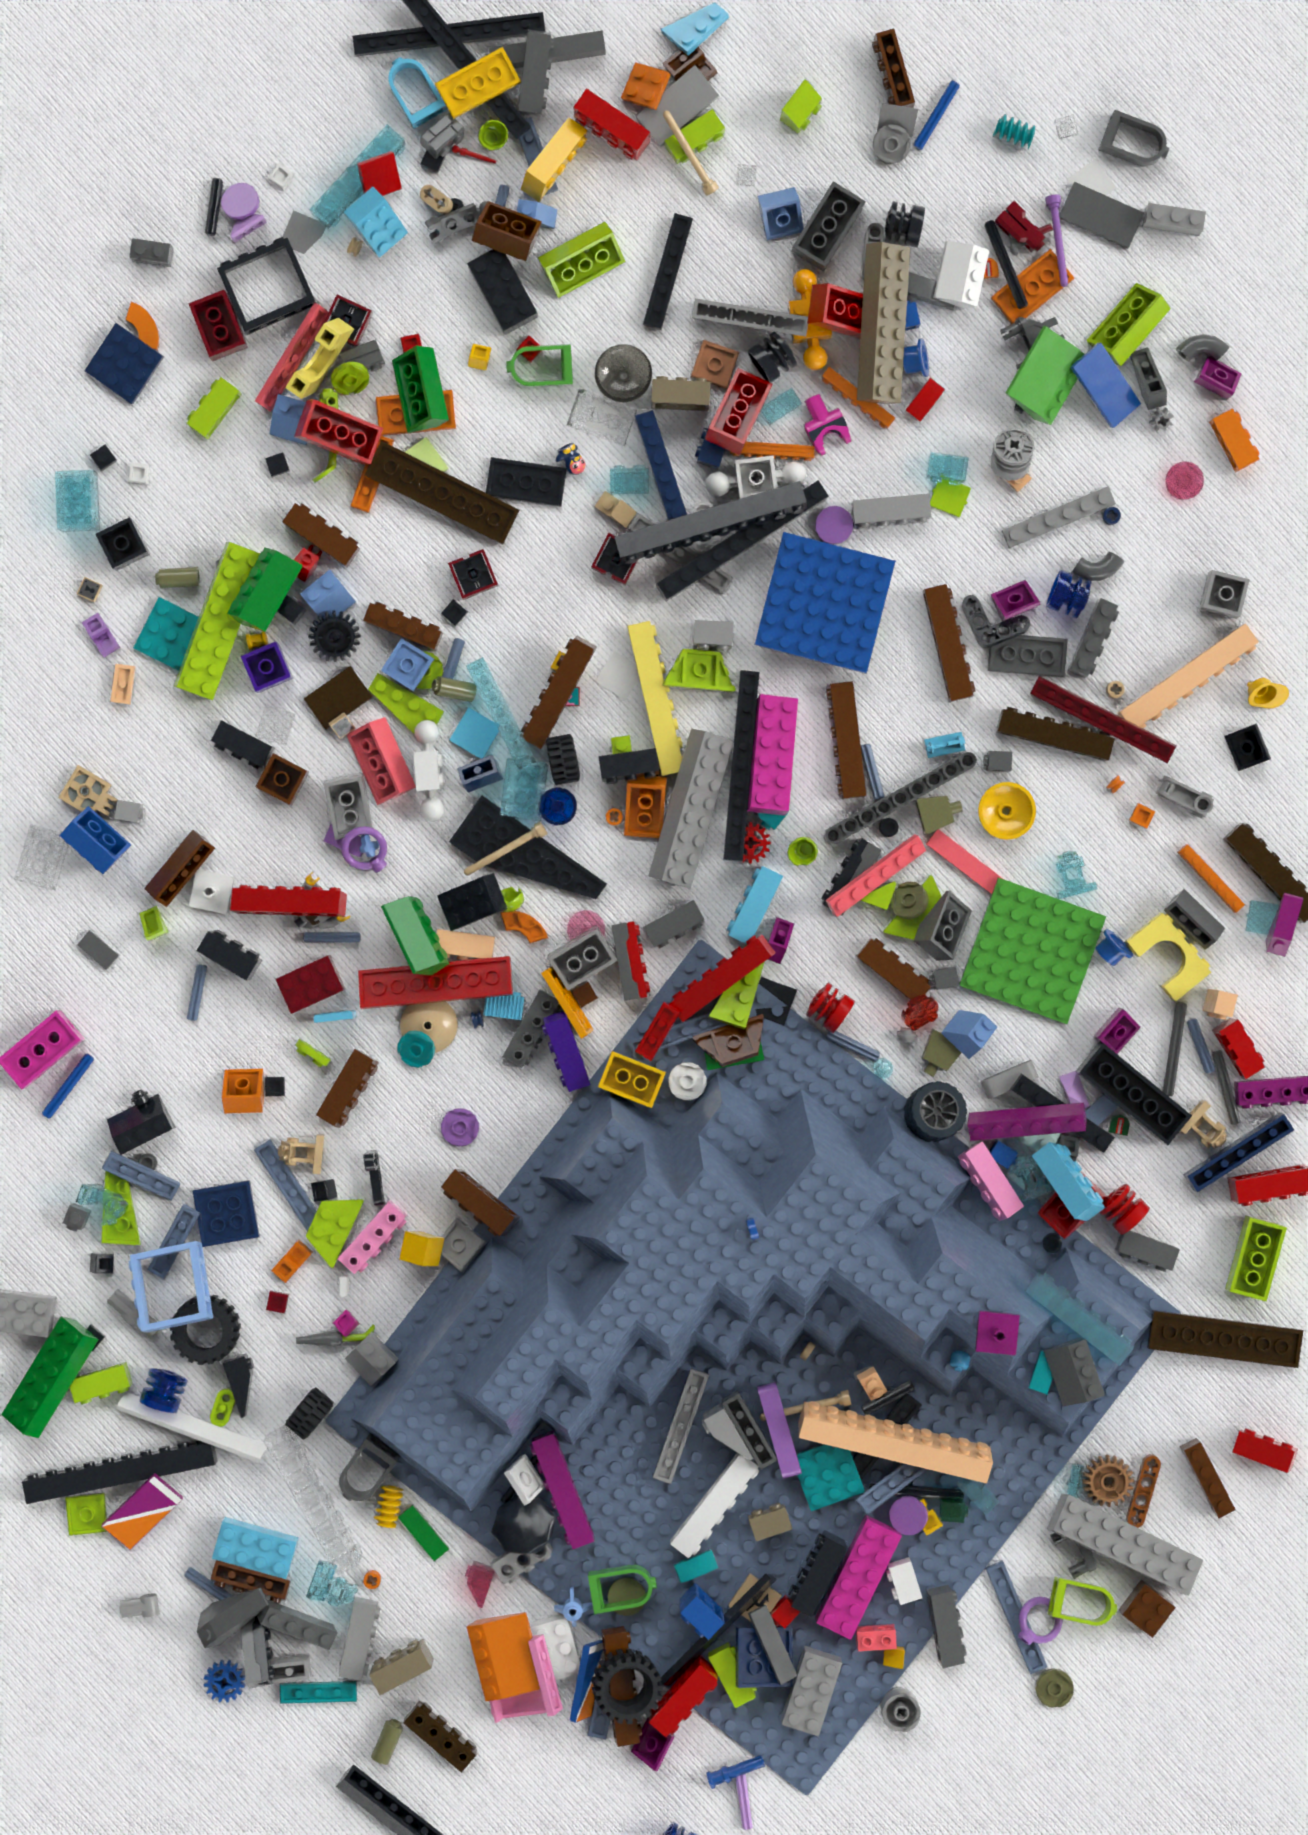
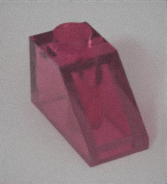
[465,1561,495,1608]

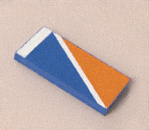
[570,1639,604,1723]

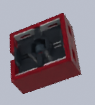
[322,294,373,347]
[591,533,639,586]
[448,549,499,600]

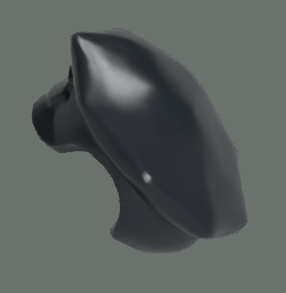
[491,1495,555,1555]

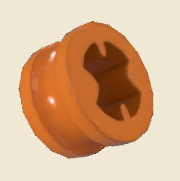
[1106,775,1125,794]
[606,808,623,826]
[363,1570,381,1589]

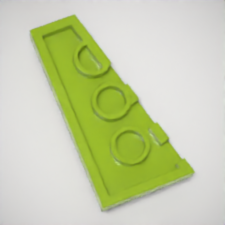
[368,673,444,734]
[708,962,764,1029]
[101,1171,141,1245]

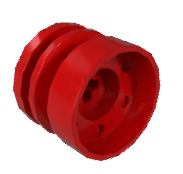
[806,982,855,1033]
[1099,1184,1150,1235]

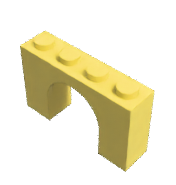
[285,318,354,399]
[1125,913,1211,1001]

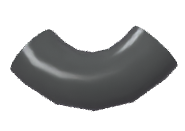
[1176,334,1230,362]
[1071,552,1124,581]

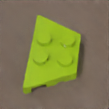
[663,649,736,692]
[883,875,942,940]
[305,1199,364,1268]

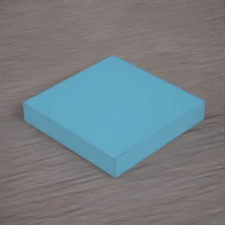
[449,707,502,759]
[314,1010,356,1023]

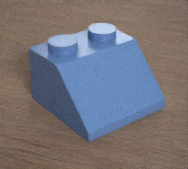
[757,187,804,241]
[270,394,308,446]
[300,570,356,618]
[941,1010,997,1059]

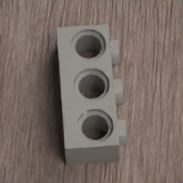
[491,1542,553,1584]

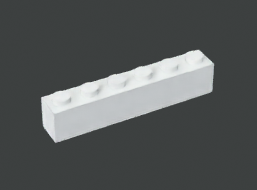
[670,1453,759,1558]

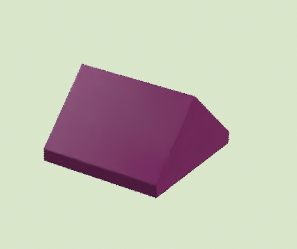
[1194,355,1242,400]
[991,580,1041,622]
[1093,1008,1141,1054]
[630,1717,674,1772]

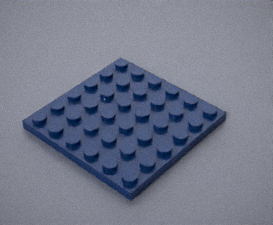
[754,532,896,674]

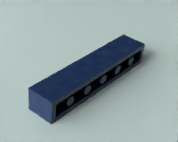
[635,410,687,520]
[1183,1112,1294,1192]

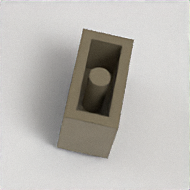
[748,1503,792,1541]

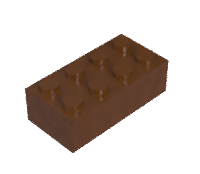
[441,1169,521,1236]

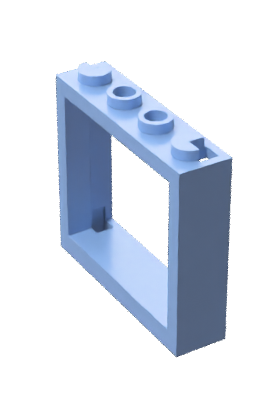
[129,1241,213,1333]

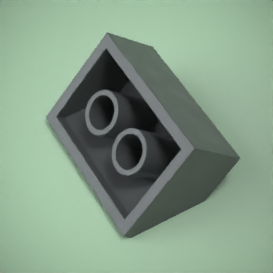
[1043,1337,1105,1406]

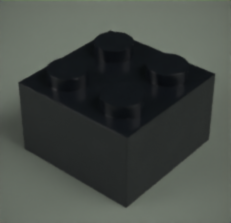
[95,517,150,571]

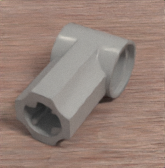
[119,1593,160,1618]

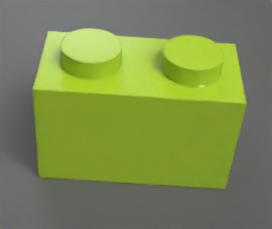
[780,79,822,134]

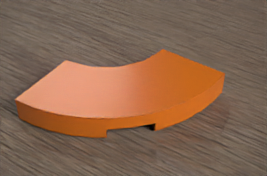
[126,302,159,350]
[500,911,548,943]

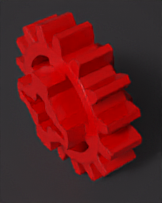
[743,822,771,864]

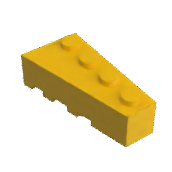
[520,117,588,202]

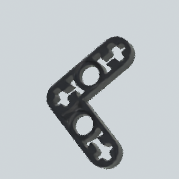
[962,595,1030,648]
[363,1150,385,1206]

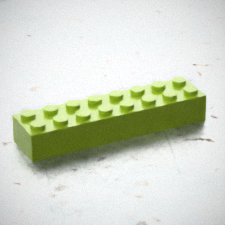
[174,542,260,700]

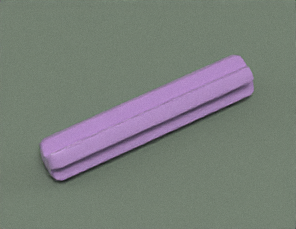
[736,1774,753,1830]

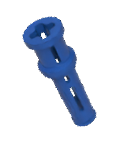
[706,1755,765,1789]

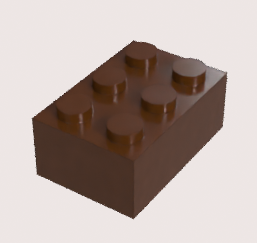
[472,201,542,261]

